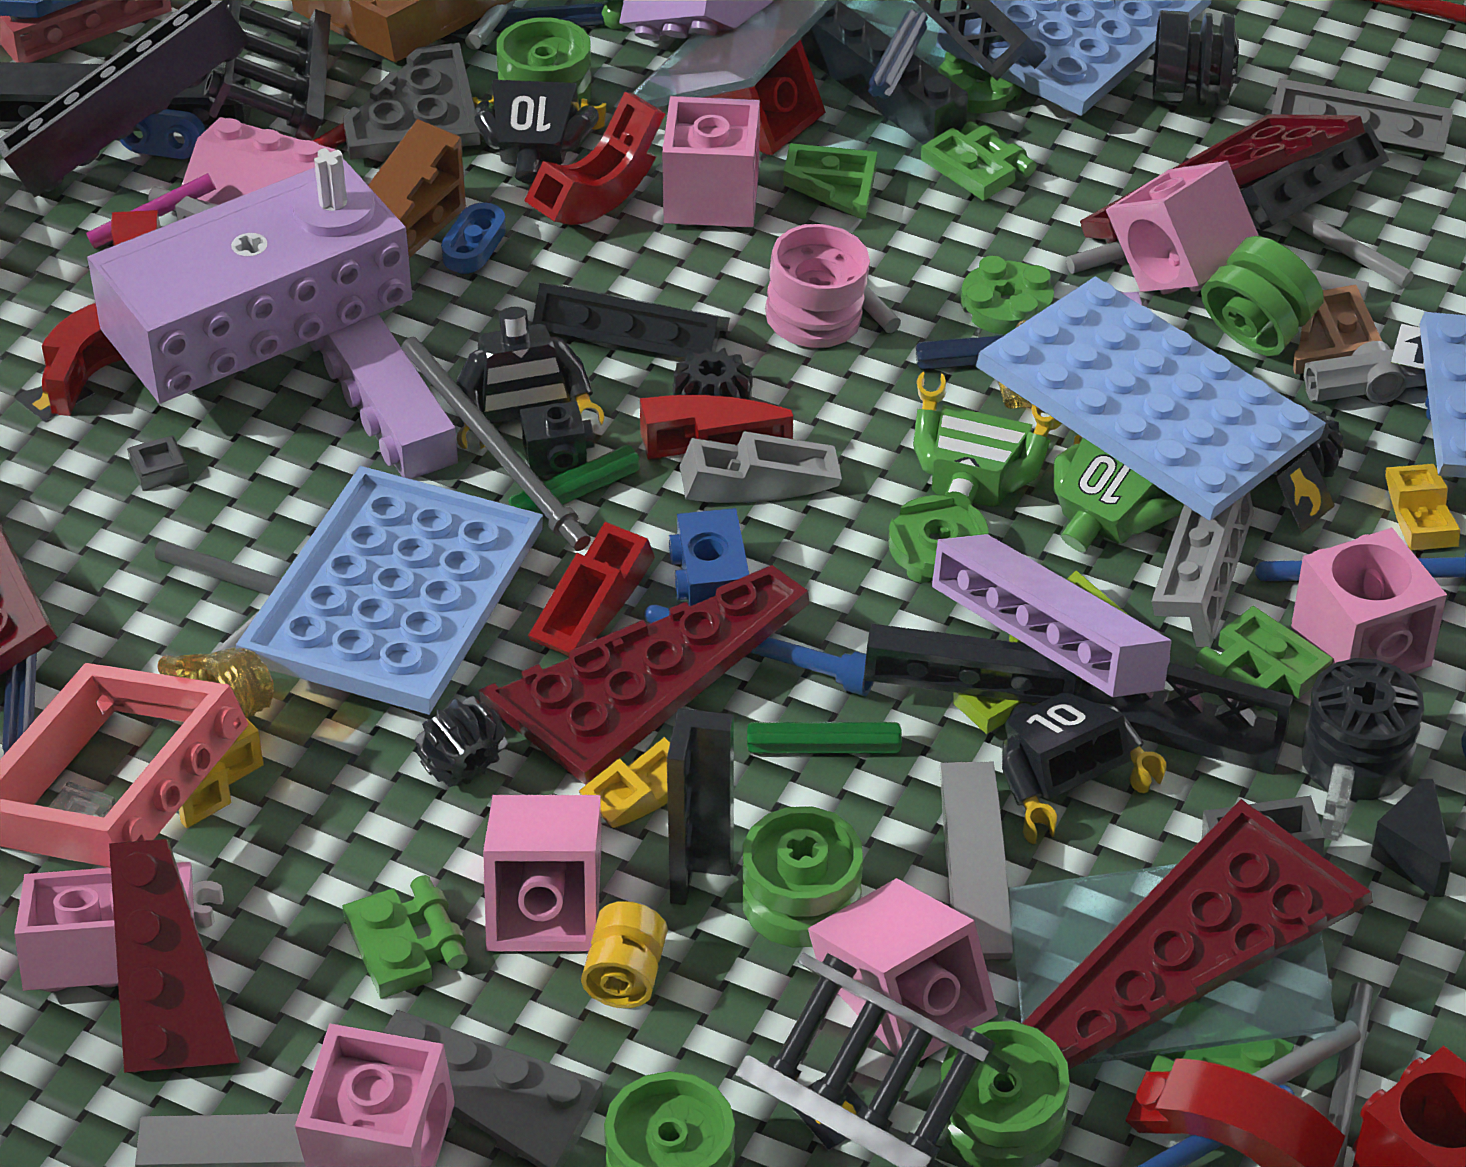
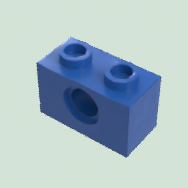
[669,508,749,606]

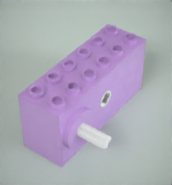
[87,148,412,404]

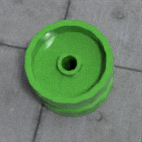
[497,18,592,110]
[1201,236,1324,356]
[743,806,863,948]
[940,1021,1070,1167]
[604,1071,735,1167]

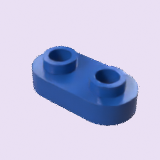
[120,109,206,159]
[441,203,506,274]

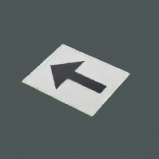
[1391,324,1425,370]

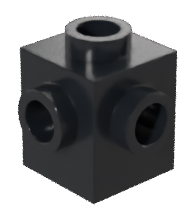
[520,401,595,476]

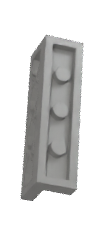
[1272,78,1454,154]
[1151,491,1254,647]

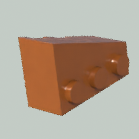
[368,119,466,258]

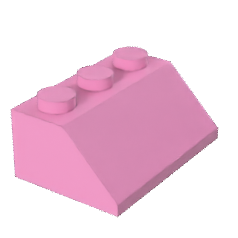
[181,117,336,205]
[15,862,194,992]

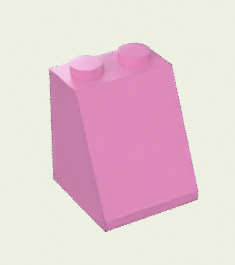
[483,795,601,951]
[808,878,998,1061]

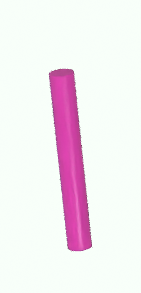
[86,173,216,249]

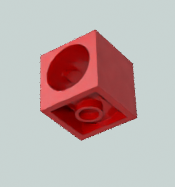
[1352,1045,1466,1167]

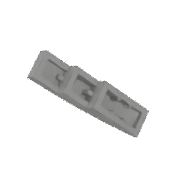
[940,761,1013,960]

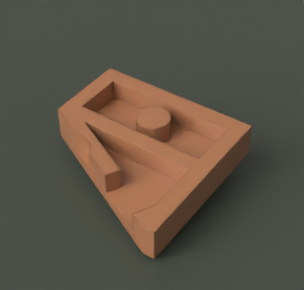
[1293,284,1383,374]

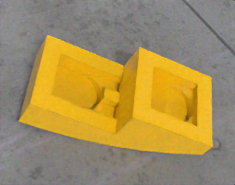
[1385,464,1460,551]
[179,718,264,828]
[579,737,670,828]

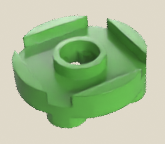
[938,52,1022,113]
[961,256,1054,335]
[888,495,989,583]

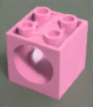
[662,96,760,227]
[1106,161,1259,294]
[1291,528,1447,674]
[295,1023,455,1167]

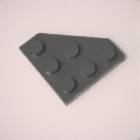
[343,43,481,160]

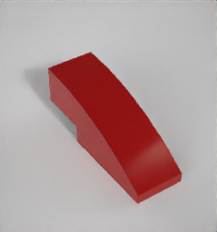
[640,395,793,459]
[528,522,655,656]

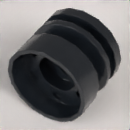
[1152,10,1239,106]
[1301,658,1425,800]

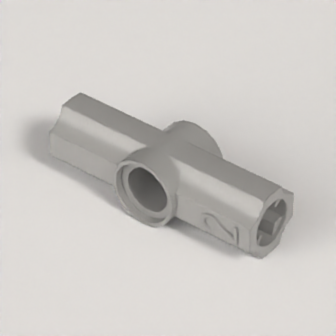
[1304,341,1427,403]

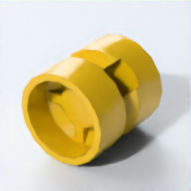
[581,901,668,1008]

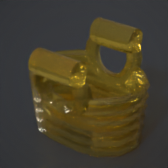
[157,647,274,718]

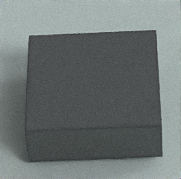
[127,435,189,491]

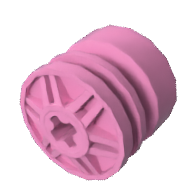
[765,224,870,348]

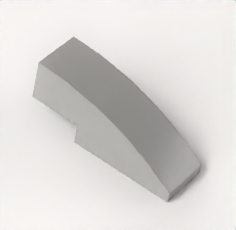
[680,431,842,503]

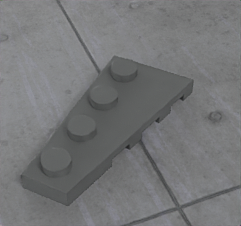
[382,1010,603,1167]

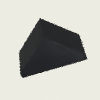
[1370,779,1452,897]

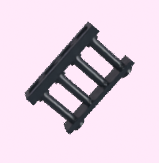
[204,0,331,141]
[736,952,1010,1167]

